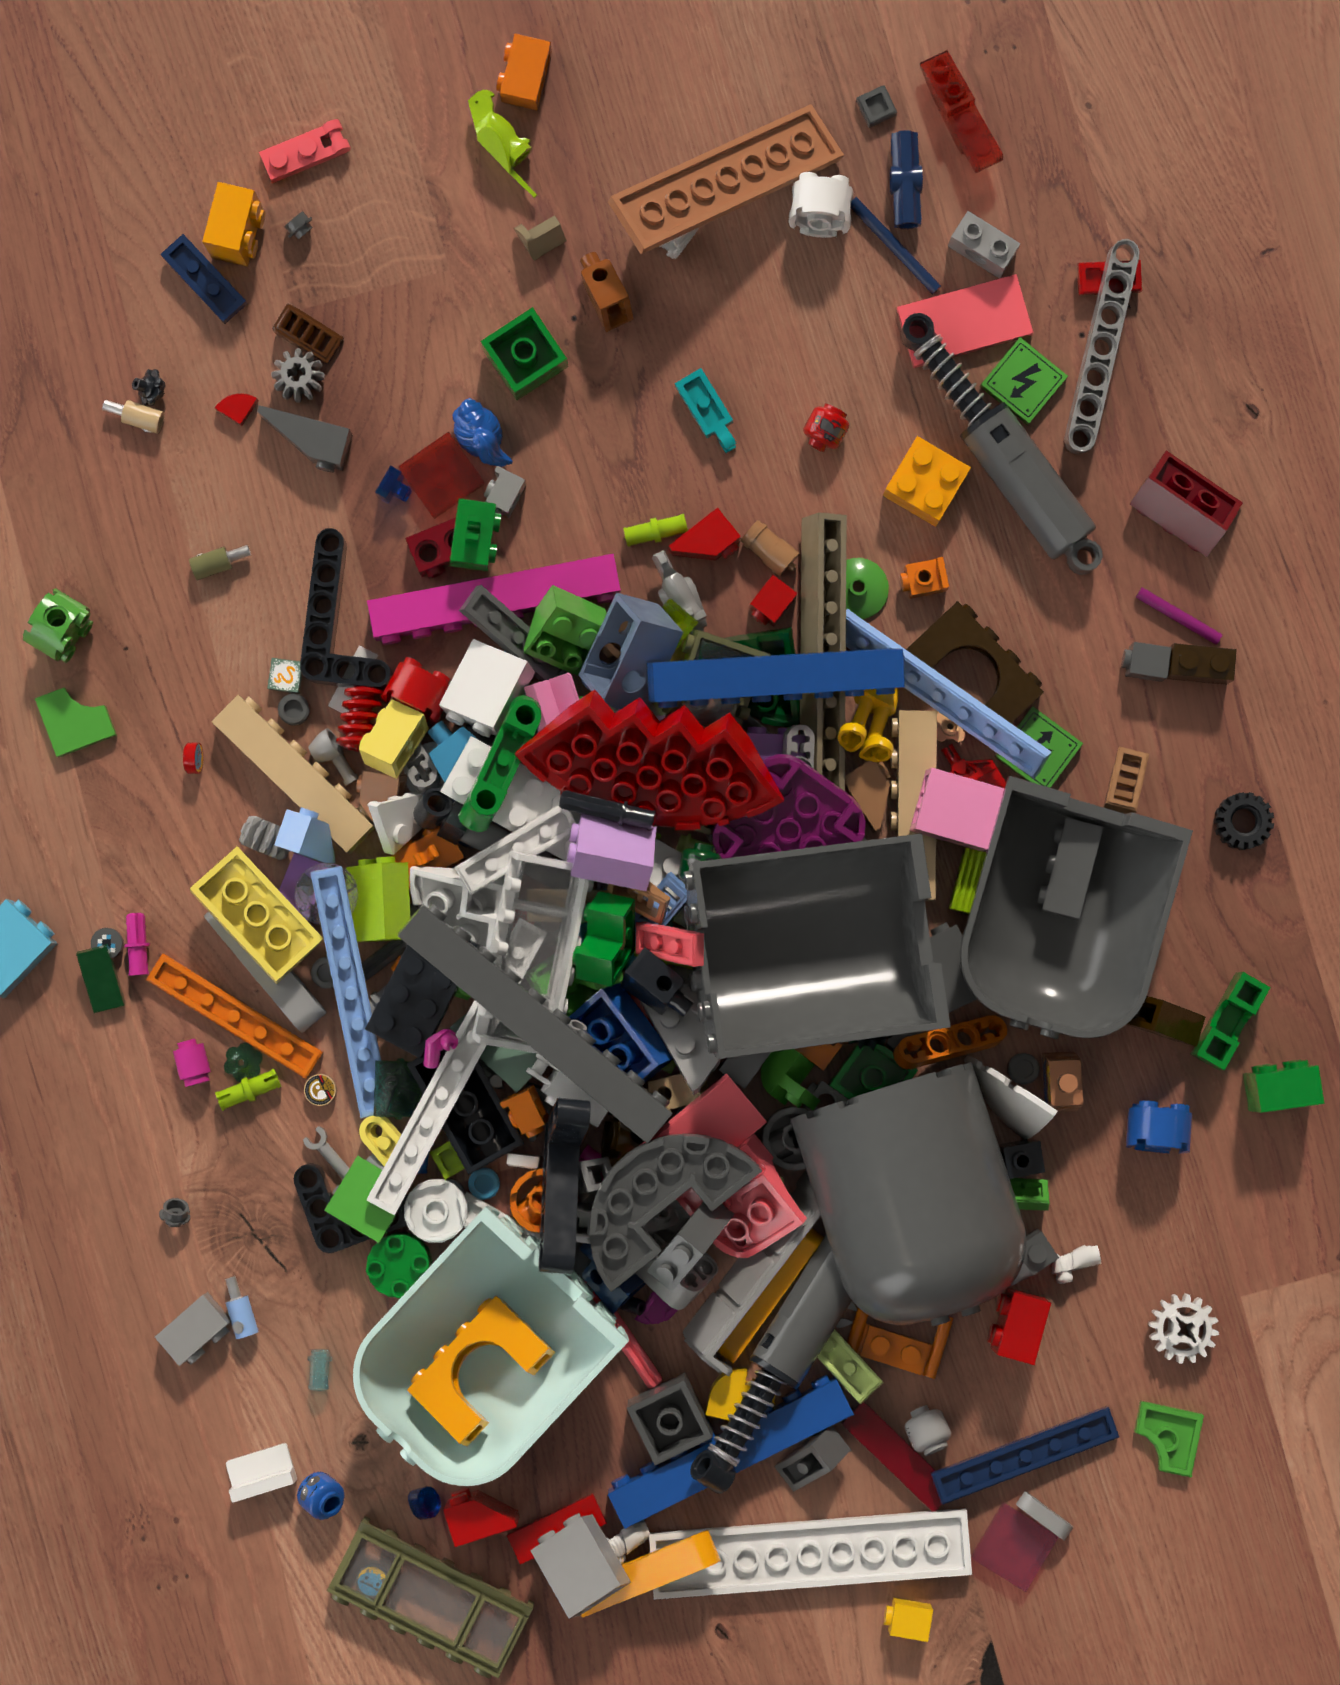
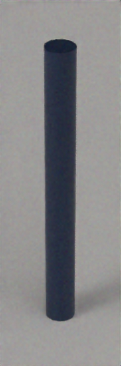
[850,197,941,295]

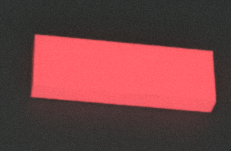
[636,922,704,967]

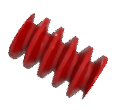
[335,686,383,752]

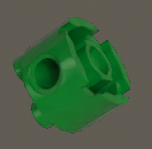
[366,1232,432,1298]

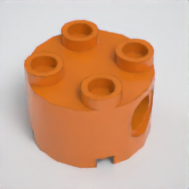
[510,1167,543,1233]

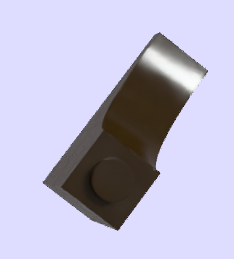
[1126,996,1206,1047]

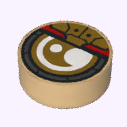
[304,1074,337,1106]

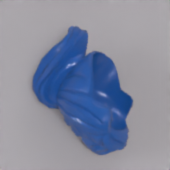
[452,398,513,467]

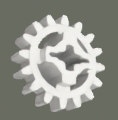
[1148,1293,1219,1364]

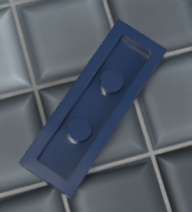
[160,234,248,324]

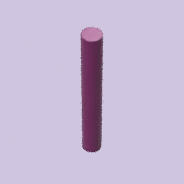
[1135,587,1223,645]

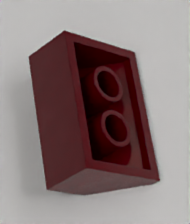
[1130,450,1243,557]

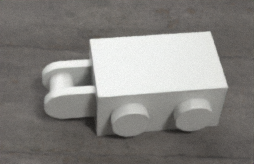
[526,1053,608,1127]

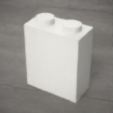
[439,639,535,737]

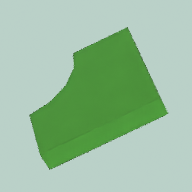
[35,688,117,758]
[324,1156,396,1244]
[1134,1400,1204,1478]

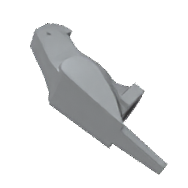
[652,550,707,643]

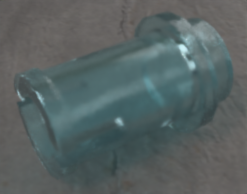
[307,1349,333,1391]

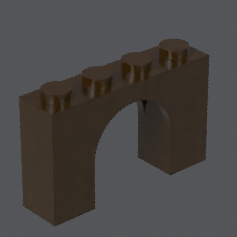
[906,601,1044,746]

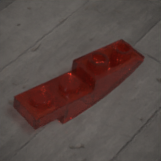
[920,50,1003,174]

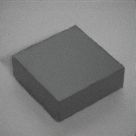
[856,85,897,128]

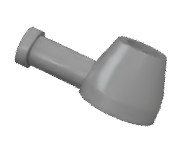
[308,728,358,786]

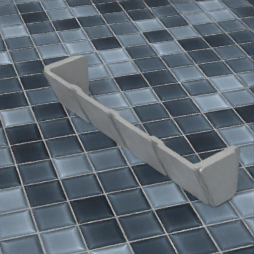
[683,1170,821,1376]

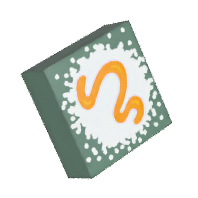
[267,658,302,694]

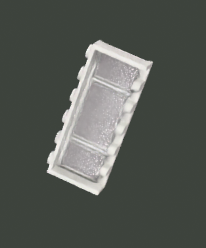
[472,850,594,1054]

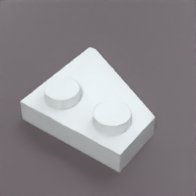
[367,791,424,855]

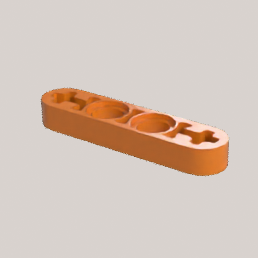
[893,1015,1008,1069]

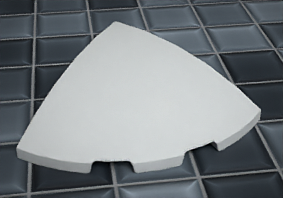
[409,866,505,951]
[964,1055,1058,1140]

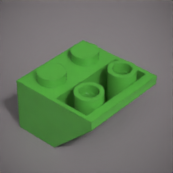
[523,585,607,676]

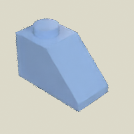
[274,807,335,865]

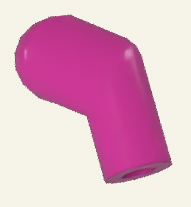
[424,1029,458,1068]

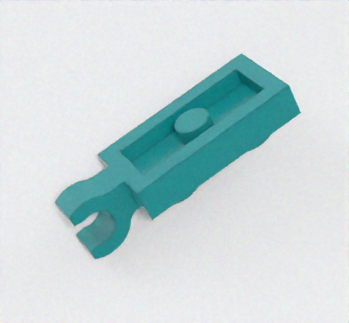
[675,368,737,453]

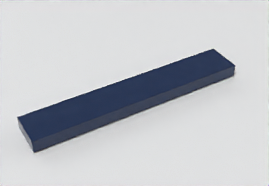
[930,1406,1119,1505]

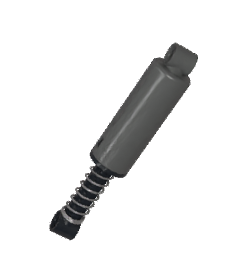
[900,313,1103,575]
[690,1234,852,1494]

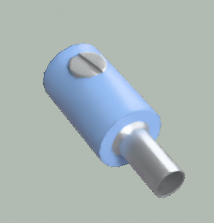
[225,1276,259,1339]

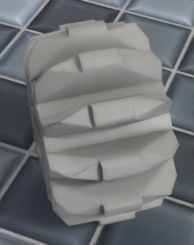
[271,348,325,403]
[239,816,290,860]

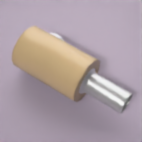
[102,400,165,434]

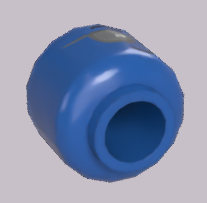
[297,1472,345,1520]

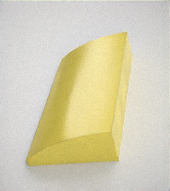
[190,846,324,984]

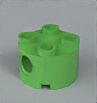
[23,588,93,663]

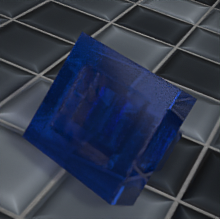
[375,465,412,504]

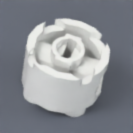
[788,172,854,238]

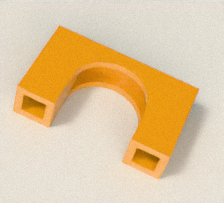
[407,1296,555,1446]

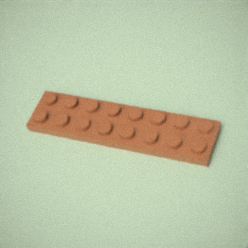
[608,104,844,254]

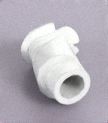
[1051,1245,1102,1284]
[606,1520,651,1564]

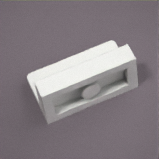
[226,1443,297,1503]

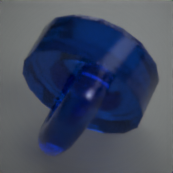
[408,1486,441,1520]

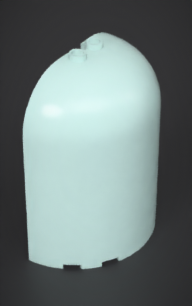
[353,1206,629,1486]

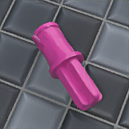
[124,913,150,976]

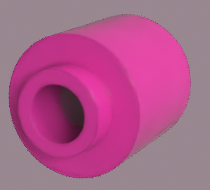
[173,1039,211,1087]

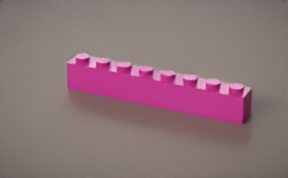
[367,553,621,645]

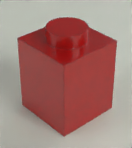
[749,575,798,627]

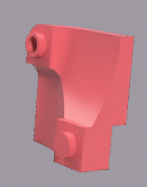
[676,1134,807,1258]

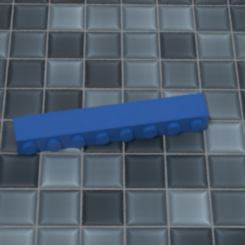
[647,648,905,708]
[608,1375,854,1529]

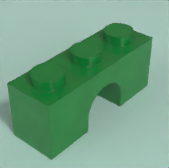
[1190,972,1271,1070]

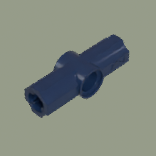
[889,130,923,229]

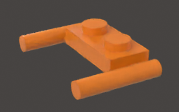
[847,1308,954,1379]

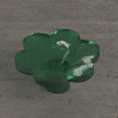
[224,1043,263,1082]

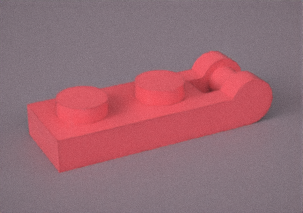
[259,119,351,184]

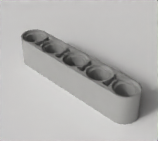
[204,912,327,1033]

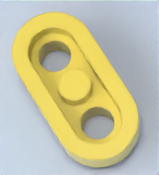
[359,1115,402,1166]

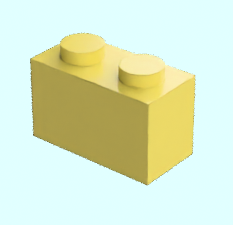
[359,699,429,779]

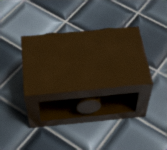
[1167,643,1237,685]

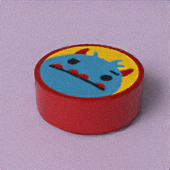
[183,742,203,774]

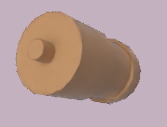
[741,520,800,577]

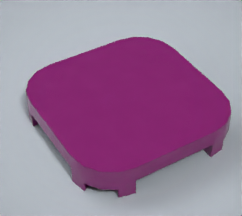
[713,754,865,859]

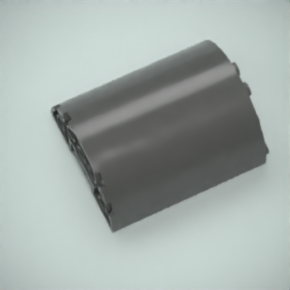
[684,833,950,1059]

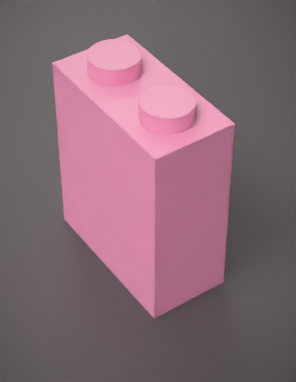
[909,768,1004,851]

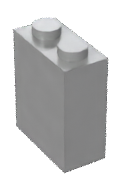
[530,1513,631,1619]

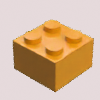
[202,182,266,267]
[883,436,971,527]

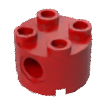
[381,657,451,726]

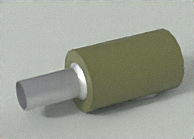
[189,545,251,581]

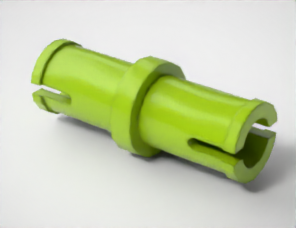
[623,513,688,547]
[215,1069,282,1111]

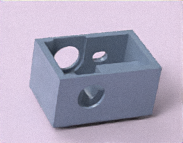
[579,592,683,709]

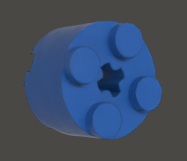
[1126,1100,1192,1154]

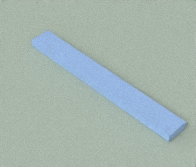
[846,609,1052,779]
[310,866,392,1119]

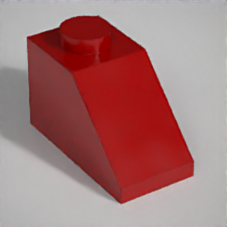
[668,507,741,561]

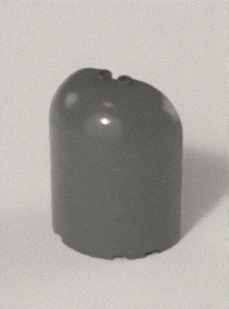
[960,776,1193,1039]
[791,1062,1027,1327]

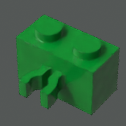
[450,498,502,571]

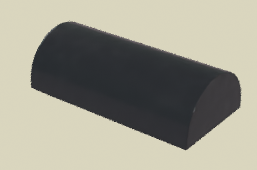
[407,1049,524,1175]

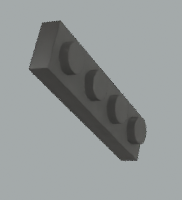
[459,585,568,682]

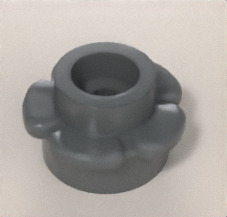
[284,211,313,239]
[159,1198,191,1227]

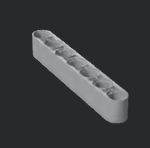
[1064,239,1140,454]

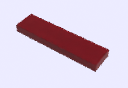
[841,1402,942,1512]

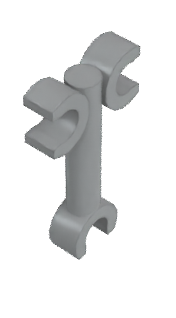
[303,1126,350,1194]

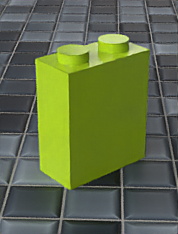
[346,857,410,942]

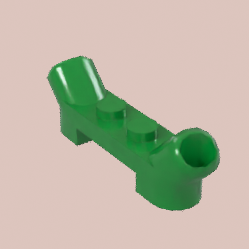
[458,695,541,832]

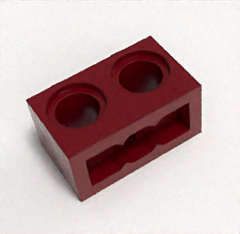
[405,517,456,579]

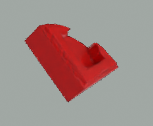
[215,393,259,426]

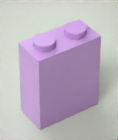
[566,813,656,891]

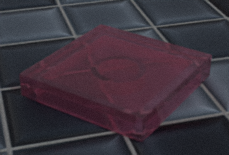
[971,1502,1059,1592]

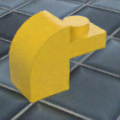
[705,1368,776,1421]

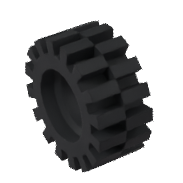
[1213,792,1274,850]

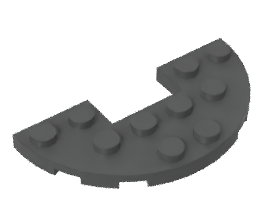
[589,1133,762,1292]

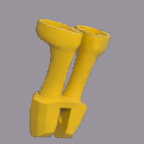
[838,688,898,762]

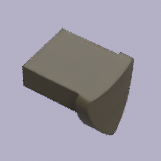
[513,216,567,261]

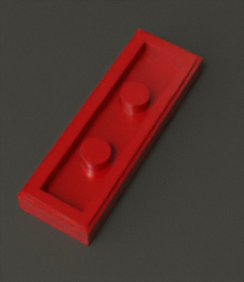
[507,1493,607,1565]

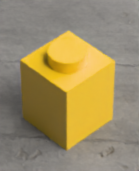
[883,1597,933,1642]

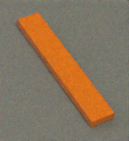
[146,953,323,1079]

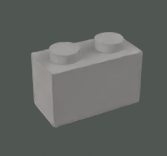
[155,1292,231,1366]

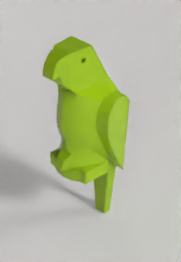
[468,90,538,198]

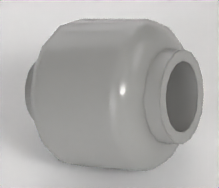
[905,1405,952,1456]

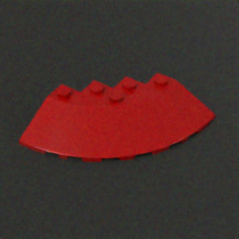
[515,689,784,830]

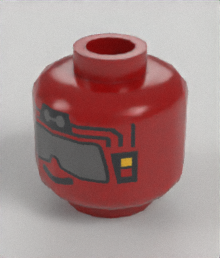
[803,403,850,452]

